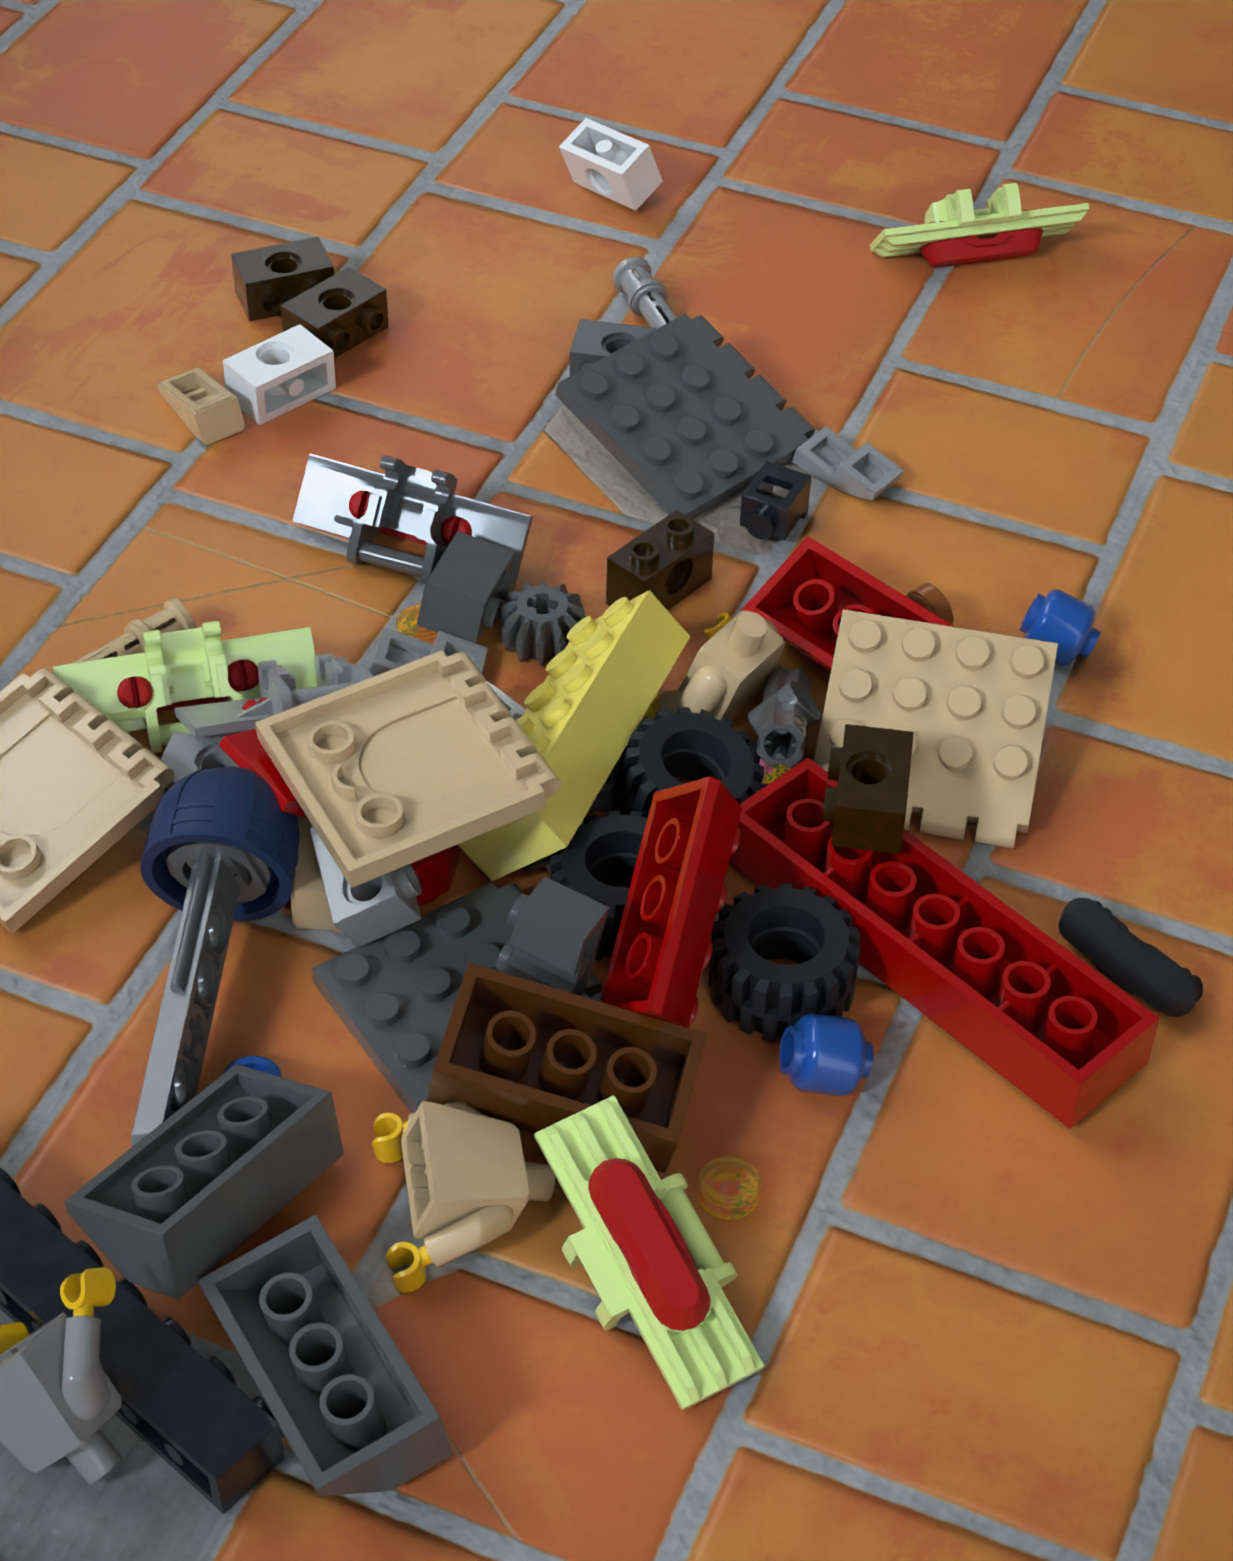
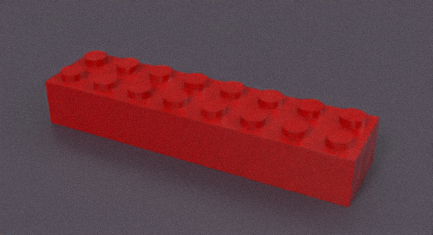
[729,758,1160,1129]

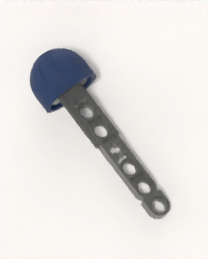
[131,766,300,1147]

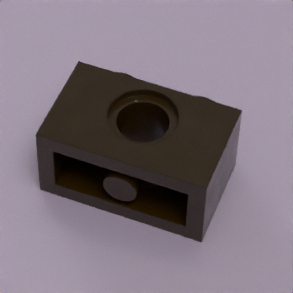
[231,237,334,322]
[281,267,389,359]
[606,510,714,610]
[822,724,914,854]

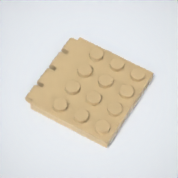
[814,609,1058,849]
[255,650,561,888]
[0,668,174,934]

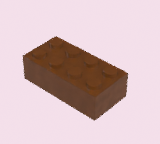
[427,962,707,1173]

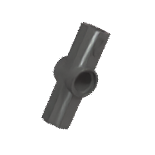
[748,666,821,768]

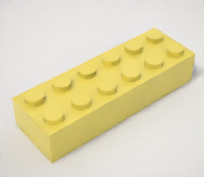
[457,590,690,881]

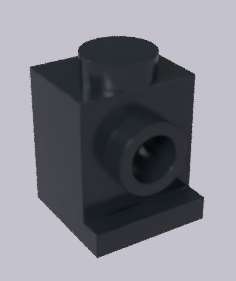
[740,461,811,540]

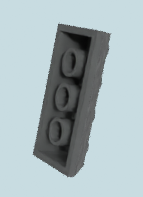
[64,1064,344,1300]
[197,1215,453,1497]

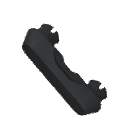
[1058,898,1203,1017]

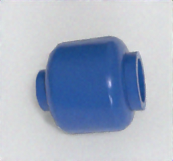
[1019,589,1101,666]
[779,1013,874,1096]

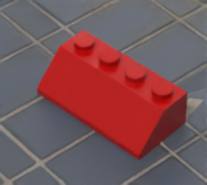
[741,536,955,671]
[600,776,742,1028]

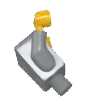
[0,1267,122,1485]

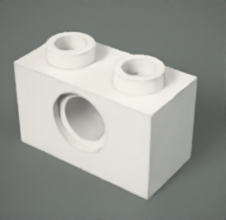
[559,118,663,211]
[223,324,336,426]

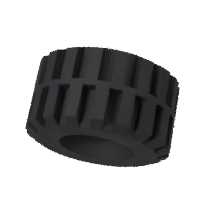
[614,707,764,818]
[550,810,647,961]
[709,883,860,1042]

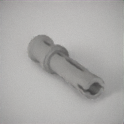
[612,257,678,328]

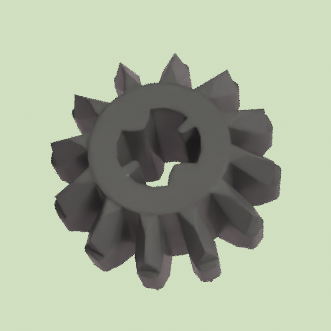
[498,580,587,667]

